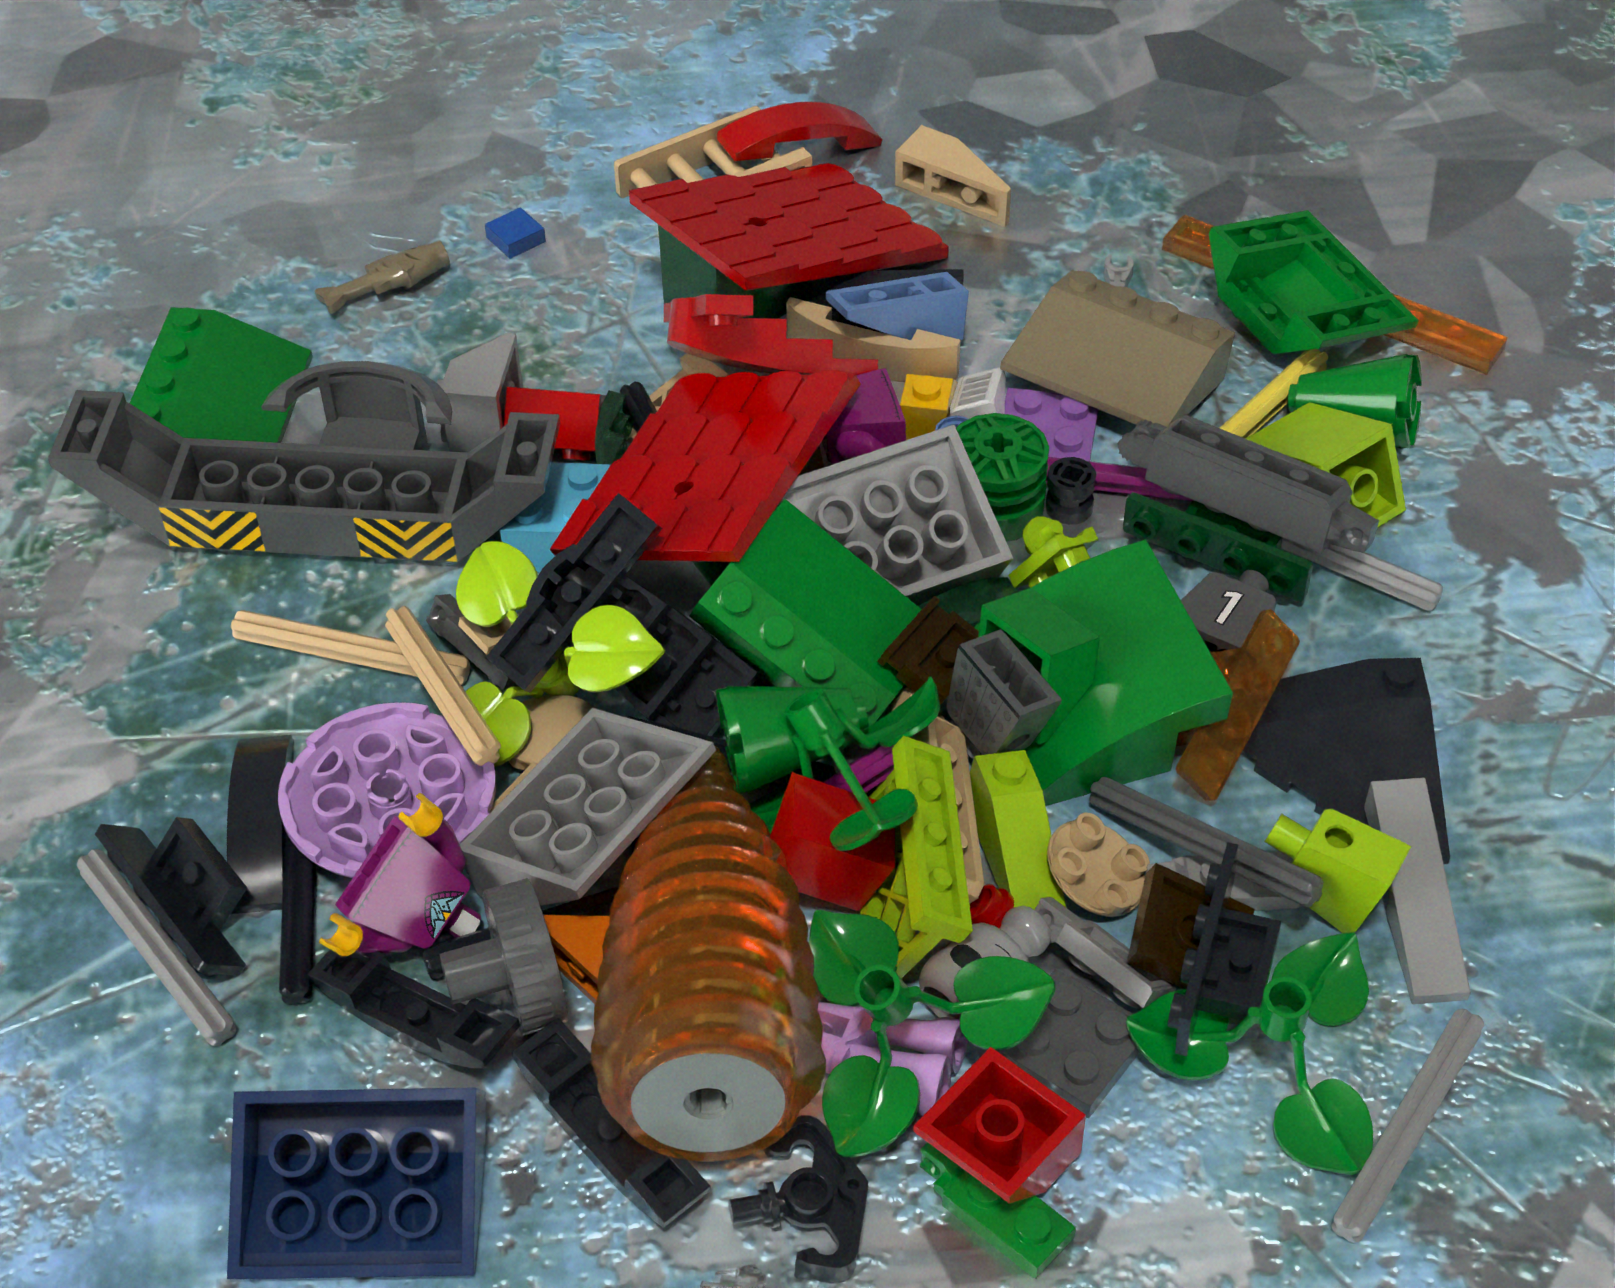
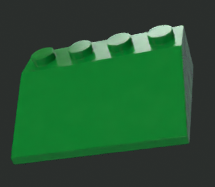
[130,307,313,443]
[689,499,922,732]

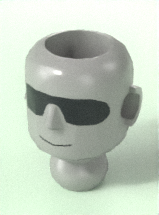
[919,906,1052,1019]

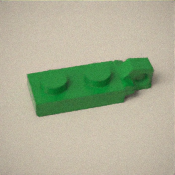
[920,1142,1076,1278]

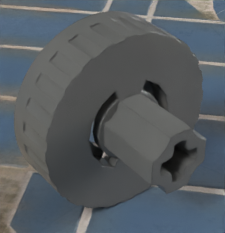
[439,878,568,1036]

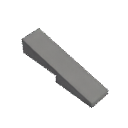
[1364,778,1471,1004]

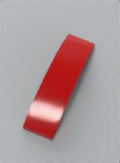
[717,102,882,161]

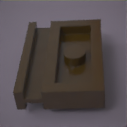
[877,596,979,705]

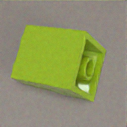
[1246,402,1406,527]

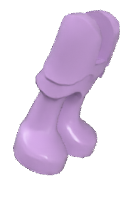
[790,1002,968,1116]

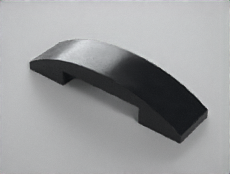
[227,735,294,914]
[307,950,521,1068]
[512,1018,711,1228]

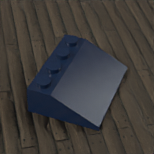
[227,1087,486,1279]

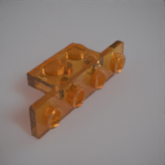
[1176,609,1300,801]

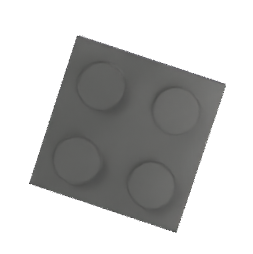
[998,969,1140,1119]

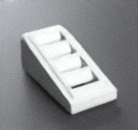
[950,367,1006,419]

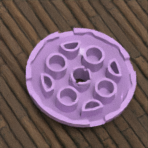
[278,703,496,878]

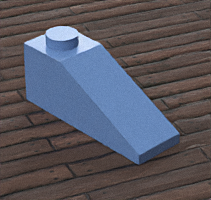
[826,272,969,340]

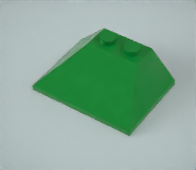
[1209,210,1419,354]

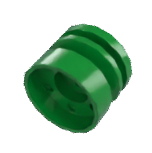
[956,413,1049,542]

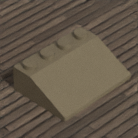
[1000,269,1235,427]

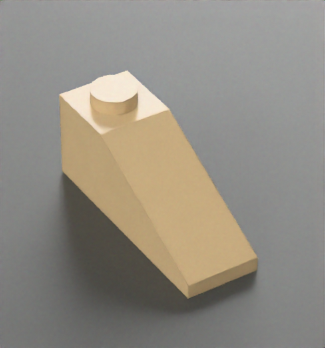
[895,125,1011,227]

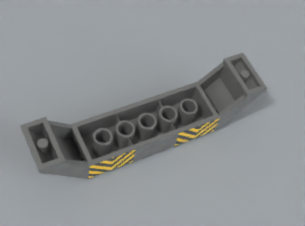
[48,390,560,563]

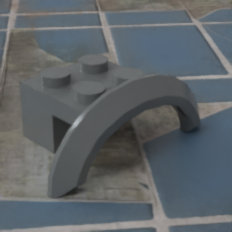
[261,361,453,450]

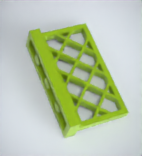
[860,736,973,979]

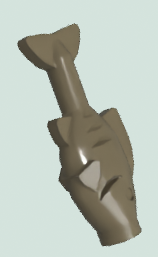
[314,240,450,314]

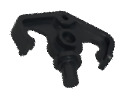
[728,1115,868,1282]

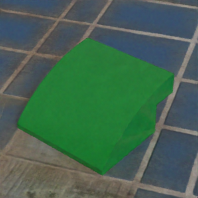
[974,539,1233,806]

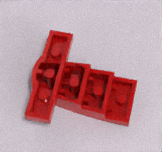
[663,294,878,375]

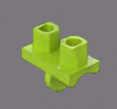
[1008,516,1099,588]

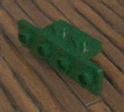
[1123,492,1313,602]

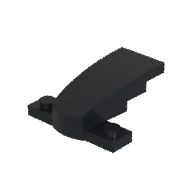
[486,493,761,736]

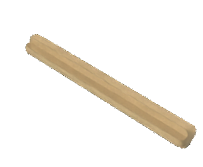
[385,606,501,766]
[231,610,471,685]

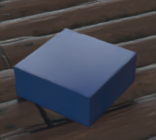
[485,207,546,259]

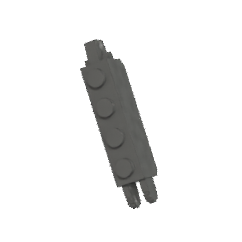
[1117,415,1379,553]

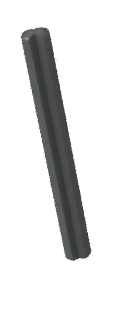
[1089,777,1324,907]

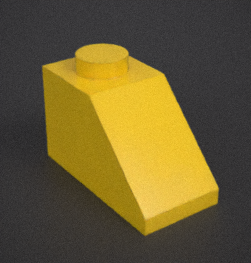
[900,374,958,440]

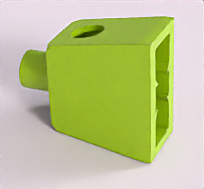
[1264,809,1411,933]

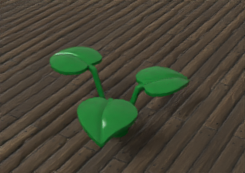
[723,676,940,851]
[809,910,1056,1157]
[1126,932,1373,1175]

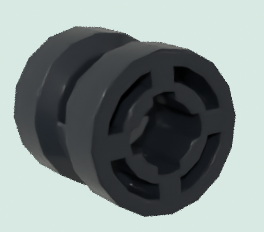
[1045,457,1097,525]

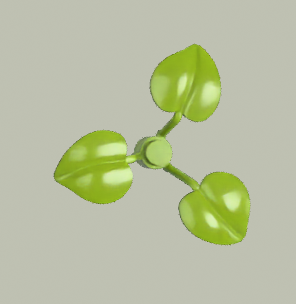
[456,541,665,767]

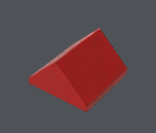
[756,772,895,911]

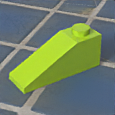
[970,750,1066,910]

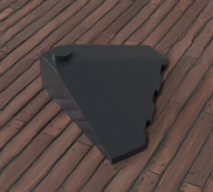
[1208,658,1450,864]

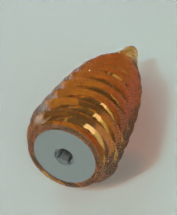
[591,746,826,1162]

